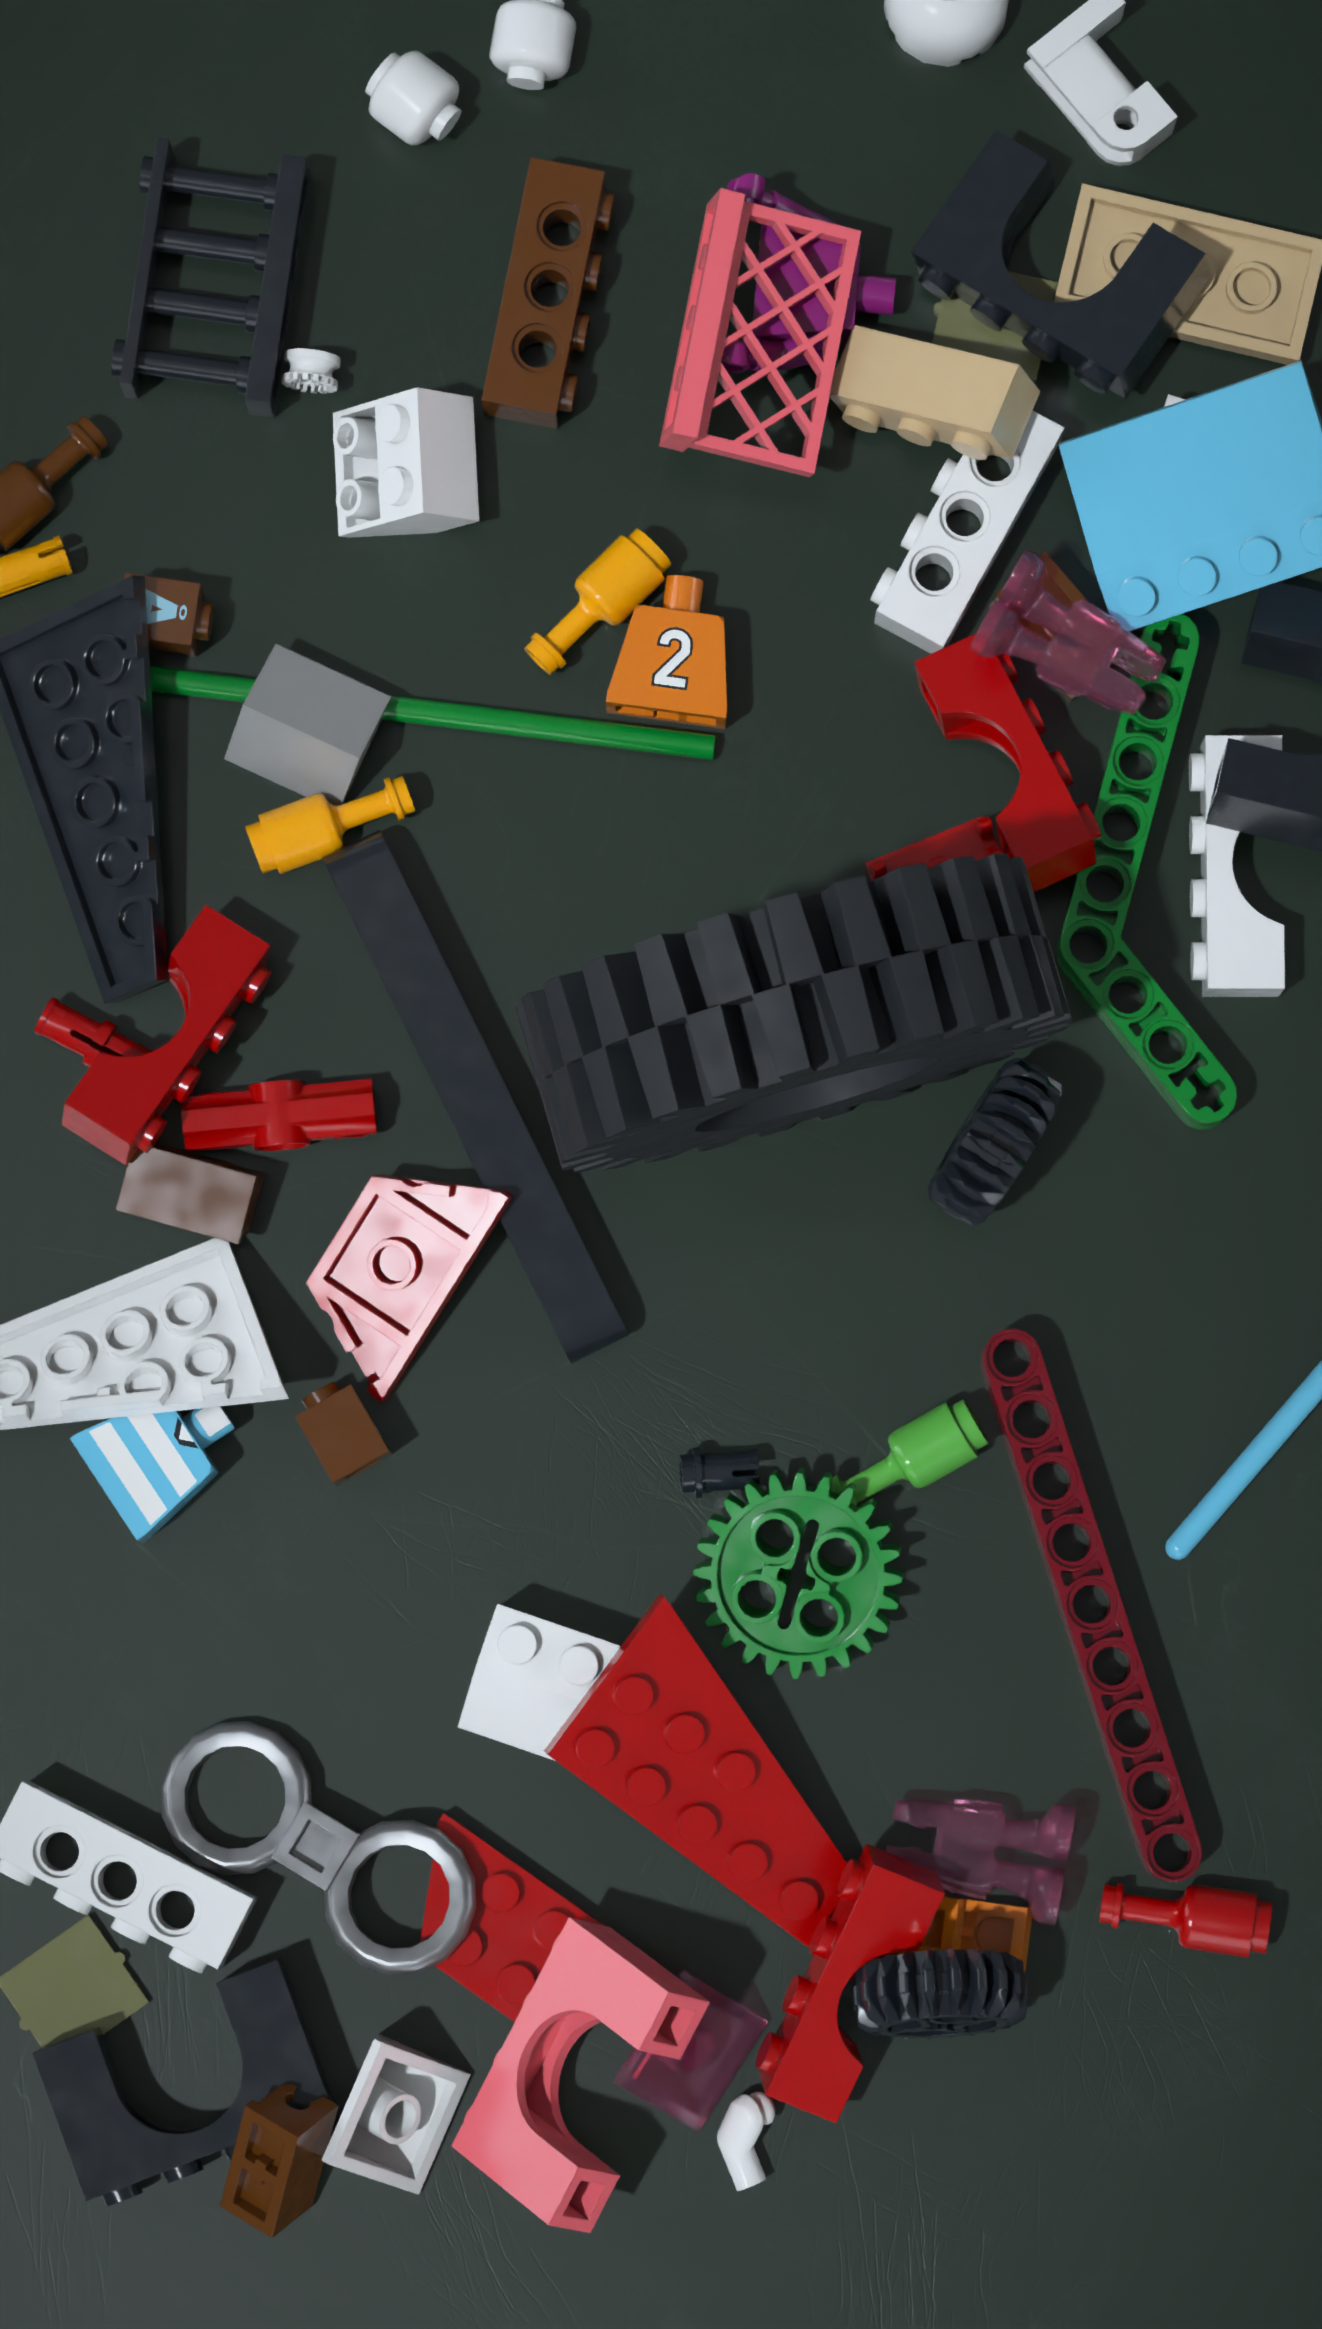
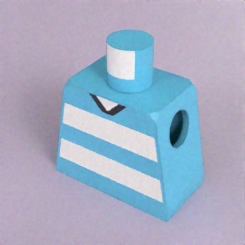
[70,1406,235,1542]

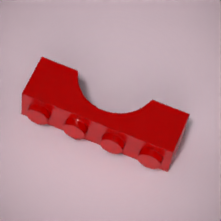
[914,630,1101,892]
[62,905,272,1166]
[755,1843,945,2123]

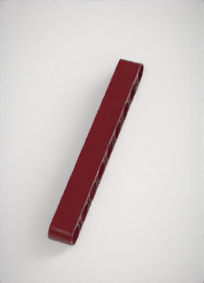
[980,1329,1202,1882]

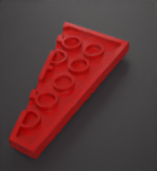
[544,1594,855,1981]

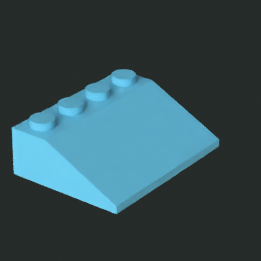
[1058,360,1322,635]

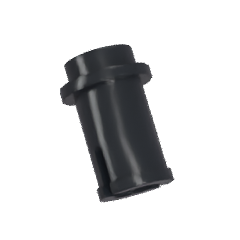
[679,1447,760,1498]

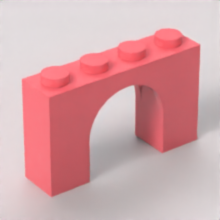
[451,1917,710,2233]

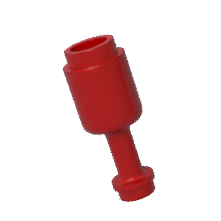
[1099,1882,1273,1958]

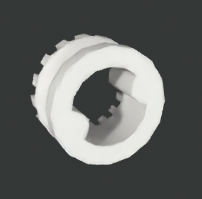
[281,348,341,394]

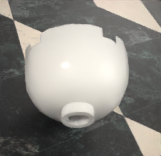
[883,0,1009,67]

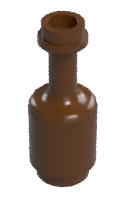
[0,416,108,551]

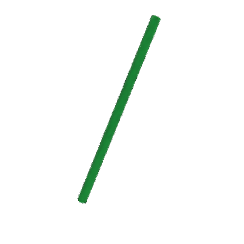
[150,666,716,760]

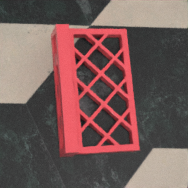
[659,188,861,477]

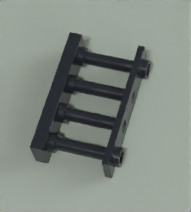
[111,137,310,418]

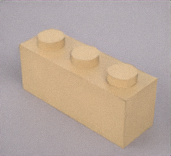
[829,325,1040,460]

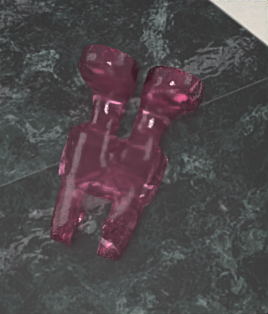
[969,549,1166,715]
[886,1798,1076,1925]

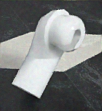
[717,2092,775,2191]

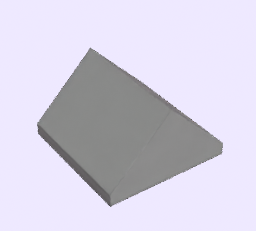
[224,643,392,806]

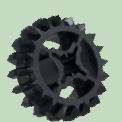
[928,1057,1062,1226]
[852,1948,1029,2040]

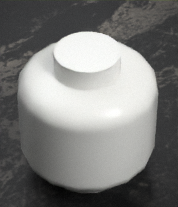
[489,0,576,90]
[365,51,461,146]

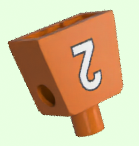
[606,575,727,729]

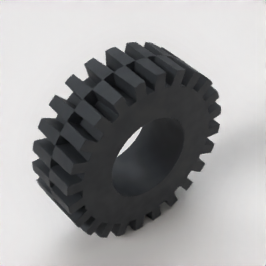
[516,854,1072,1172]

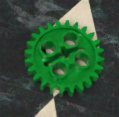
[693,1468,904,1679]

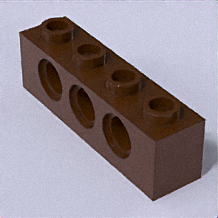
[481,157,615,429]

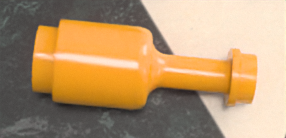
[524,528,671,675]
[245,776,415,874]

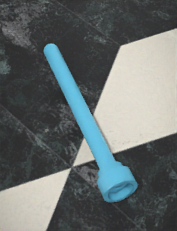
[1165,1360,1322,1560]

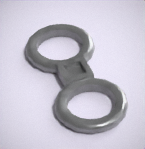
[161,1721,477,1975]

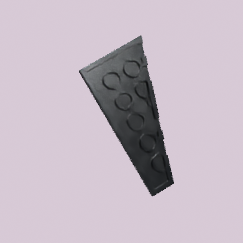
[0,575,168,1004]

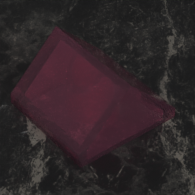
[613,1967,768,2131]

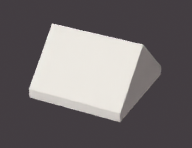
[321,2034,471,2195]

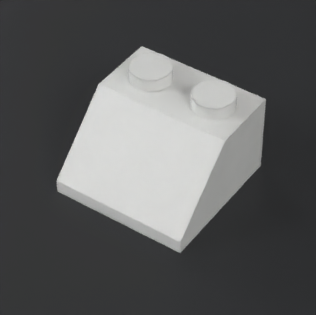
[458,1604,621,1761]

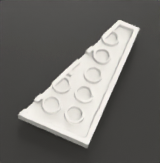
[0,1238,289,1430]

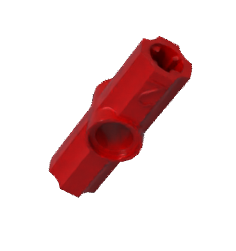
[181,1079,378,1152]

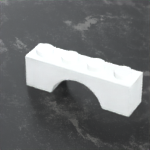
[1189,735,1285,997]

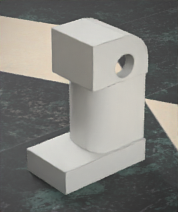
[1024,0,1178,166]

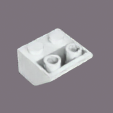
[333,387,479,538]

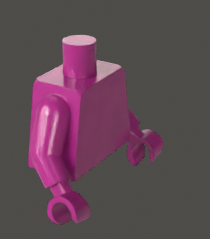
[721,173,896,374]

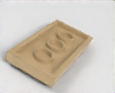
[1054,183,1322,365]

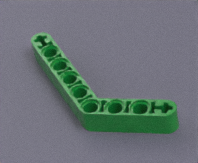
[1056,614,1237,1130]

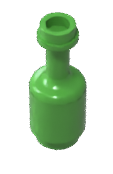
[831,1399,989,1507]

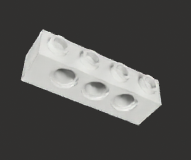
[870,410,1064,654]
[0,1781,258,1974]

